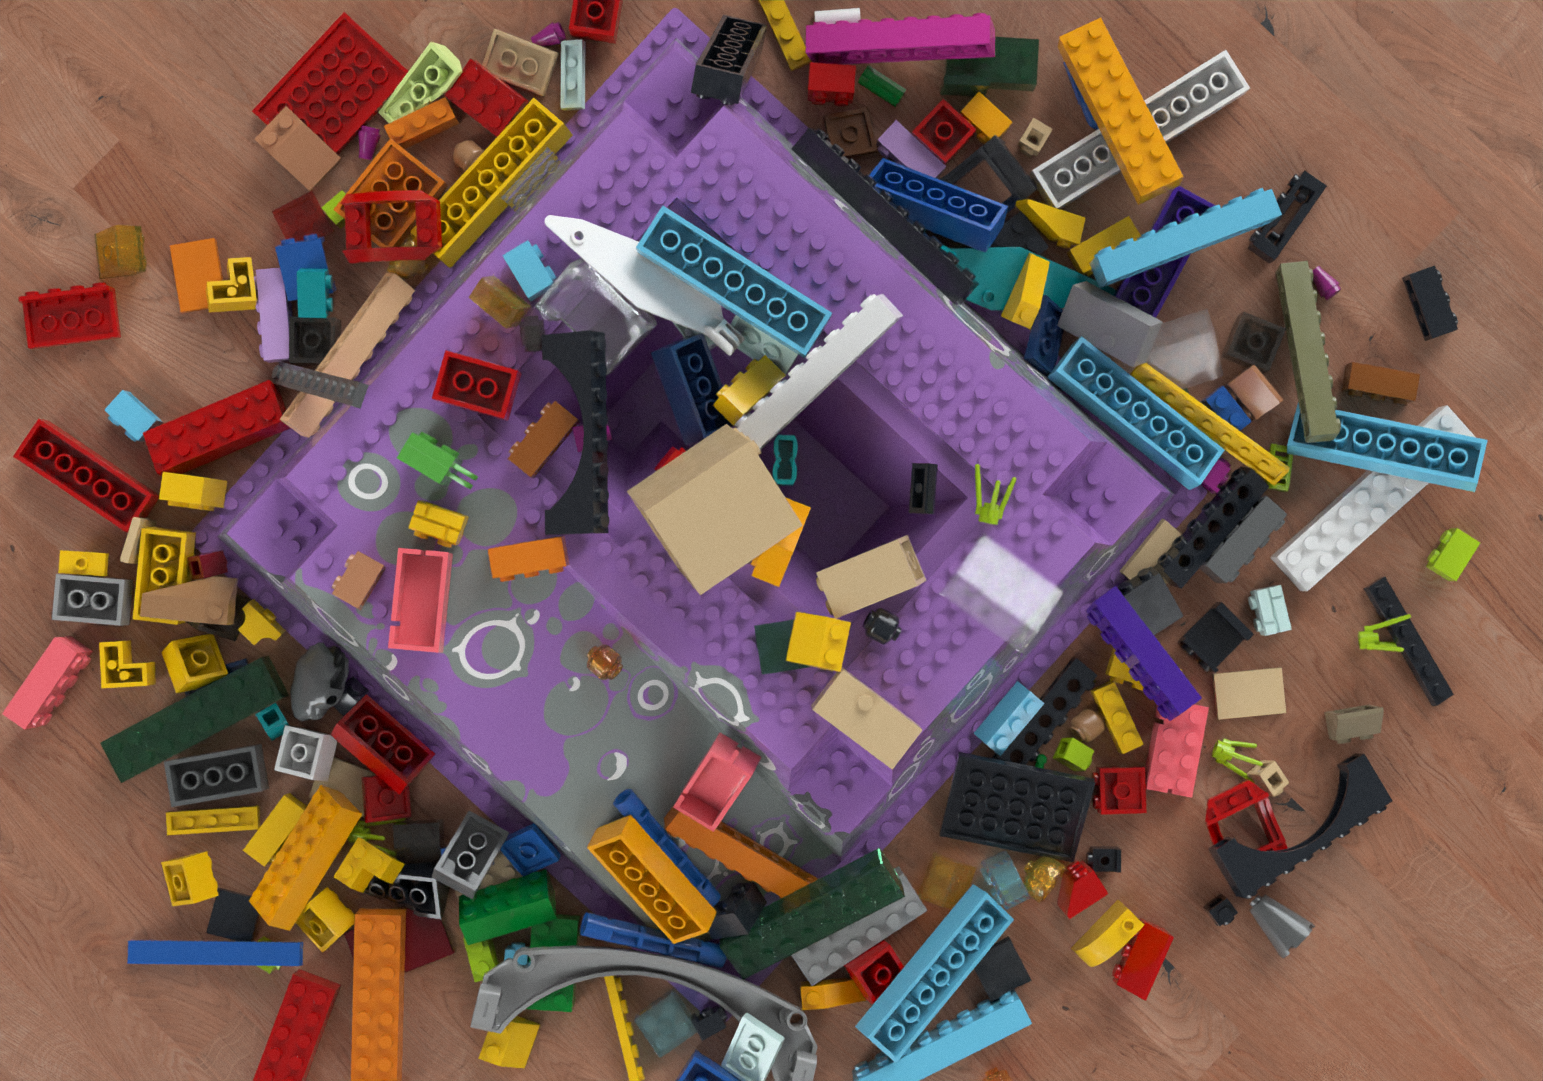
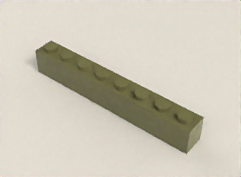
[1275,261,1341,443]

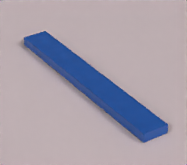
[127,940,303,966]

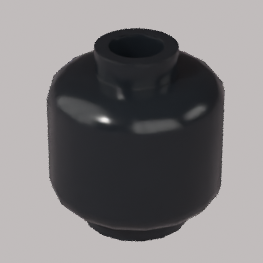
[863,608,902,645]

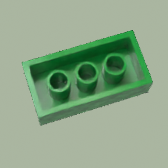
[459,870,557,945]
[526,914,581,1012]

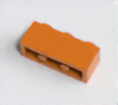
[384,97,460,149]
[488,536,570,582]

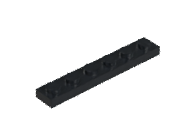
[1363,577,1454,706]

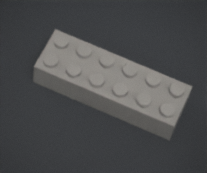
[785,866,927,986]

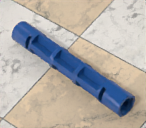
[613,789,721,907]
[580,912,727,968]

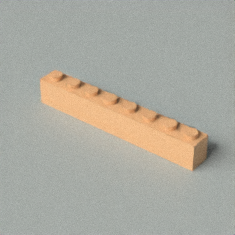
[280,273,415,438]

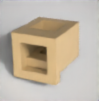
[1017,118,1053,157]
[1247,760,1289,797]

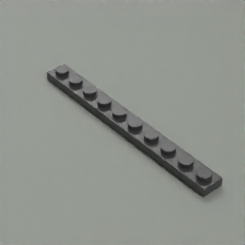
[272,362,369,409]

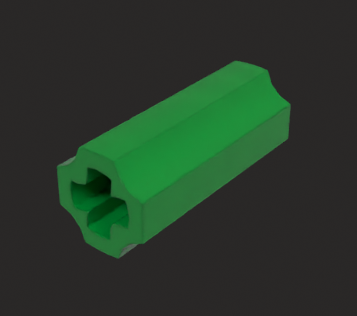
[858,65,906,107]

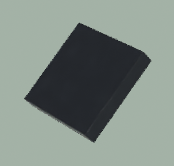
[206,888,260,941]

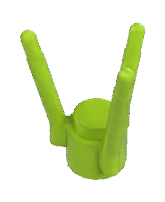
[975,464,1017,525]
[1358,614,1411,652]
[1212,738,1263,784]
[348,818,406,856]

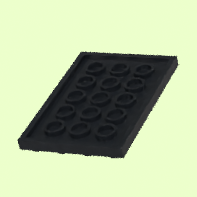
[940,752,1095,863]

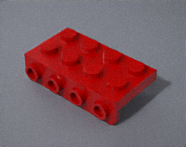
[18,282,121,349]

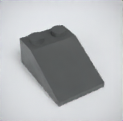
[432,811,509,899]

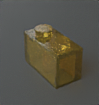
[468,276,531,329]

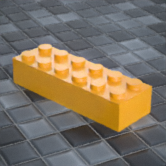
[249,785,362,931]
[587,815,717,944]

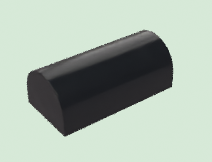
[909,463,938,514]

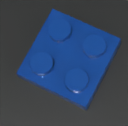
[500,823,561,876]

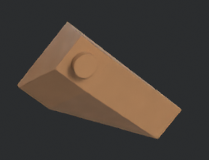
[140,576,238,625]

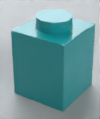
[255,702,290,741]

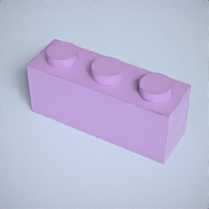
[876,120,946,178]

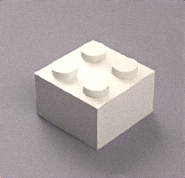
[274,725,337,781]

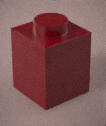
[187,550,228,580]

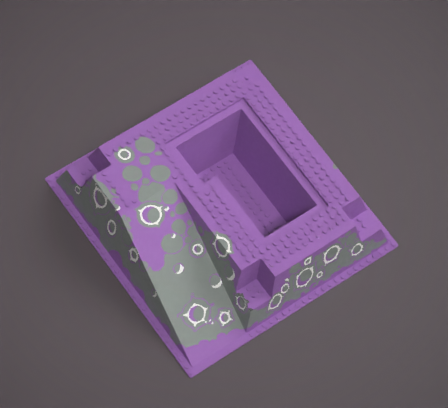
[191,8,1207,1022]

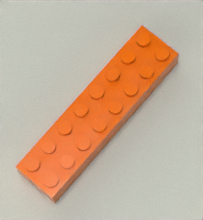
[351,908,406,1081]

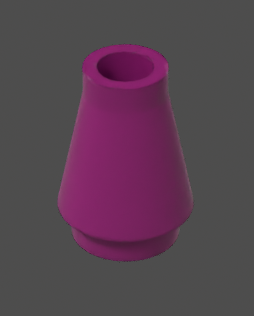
[531,22,566,47]
[359,125,381,160]
[1312,266,1341,300]

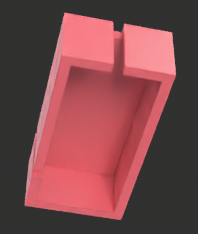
[388,548,453,653]
[2,636,93,730]
[1145,704,1209,798]
[673,732,761,832]

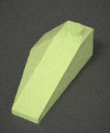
[378,42,462,123]

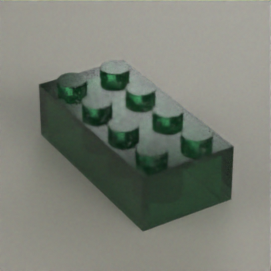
[943,37,1039,91]

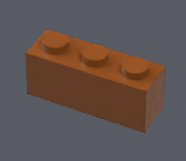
[1342,362,1420,406]
[507,401,580,479]

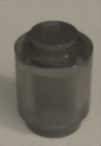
[519,316,545,352]

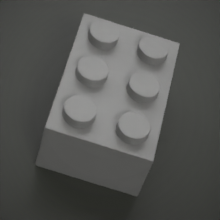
[52,574,133,626]

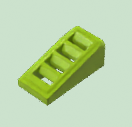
[1264,443,1293,492]

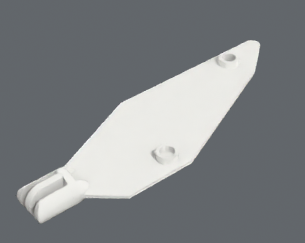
[545,215,745,356]

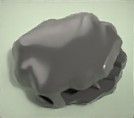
[290,642,349,721]

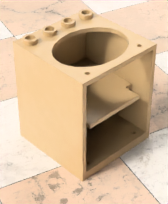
[627,424,803,595]

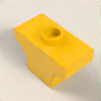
[58,550,109,576]
[238,599,286,645]

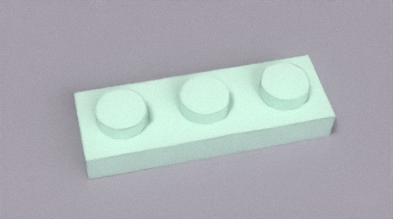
[561,39,585,111]

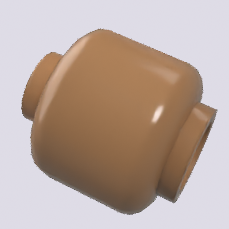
[453,140,484,172]
[1070,709,1105,742]

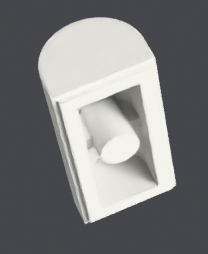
[814,8,861,24]

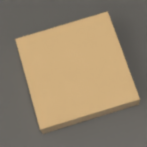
[120,517,157,564]

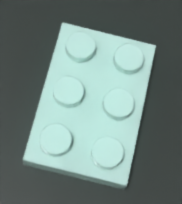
[731,315,798,375]
[721,1013,785,1081]

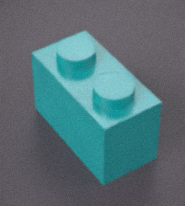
[297,268,333,318]

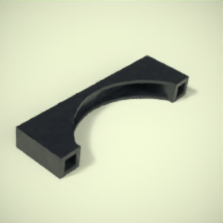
[542,330,610,535]
[1208,753,1393,899]

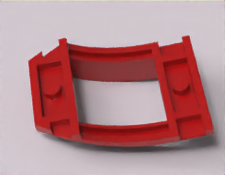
[340,190,442,264]
[1205,780,1288,851]

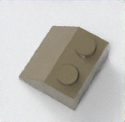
[1324,704,1384,744]

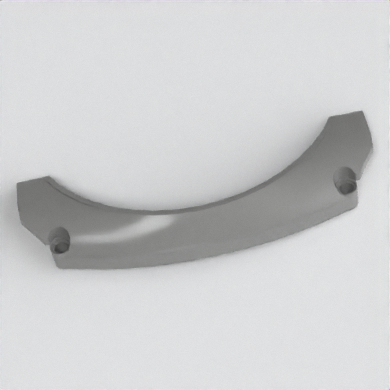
[470,946,818,1081]

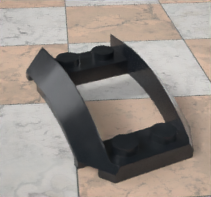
[940,135,1037,214]

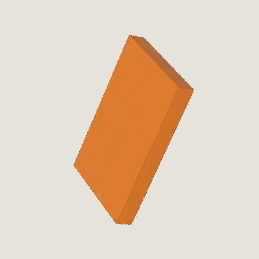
[169,238,223,313]

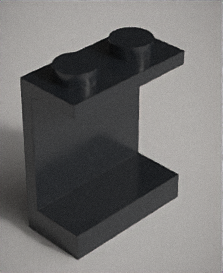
[1118,567,1183,635]
[1179,602,1254,673]

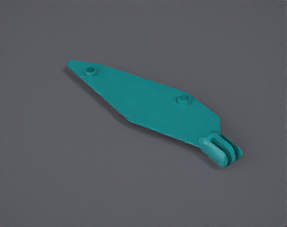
[941,245,1116,310]

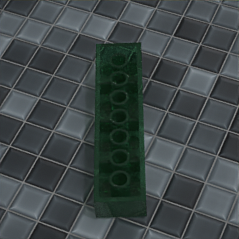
[100,656,290,783]
[719,848,905,979]

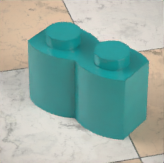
[773,435,798,486]

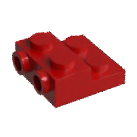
[1092,766,1147,815]

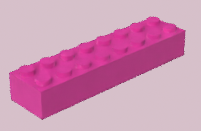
[806,13,995,65]

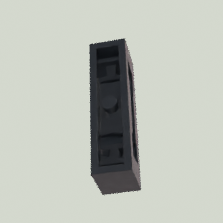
[1247,170,1327,264]

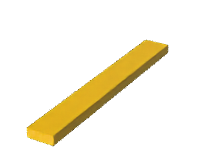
[1130,363,1290,486]

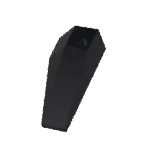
[363,863,450,919]

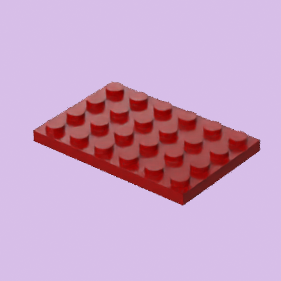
[252,12,408,155]

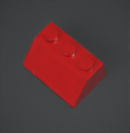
[1057,860,1109,919]
[1112,918,1174,1001]

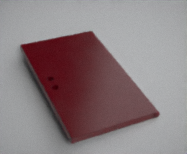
[344,908,455,973]

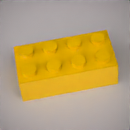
[133,527,196,625]

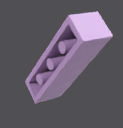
[254,268,296,363]

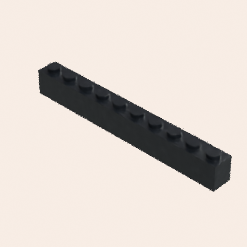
[792,128,979,305]

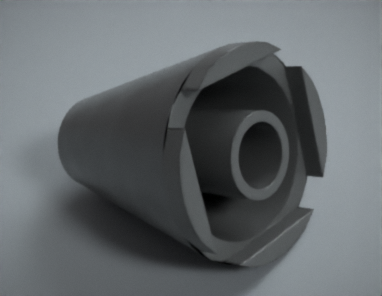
[1249,894,1315,958]

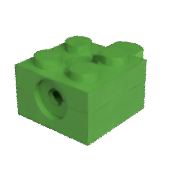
[397,431,478,490]

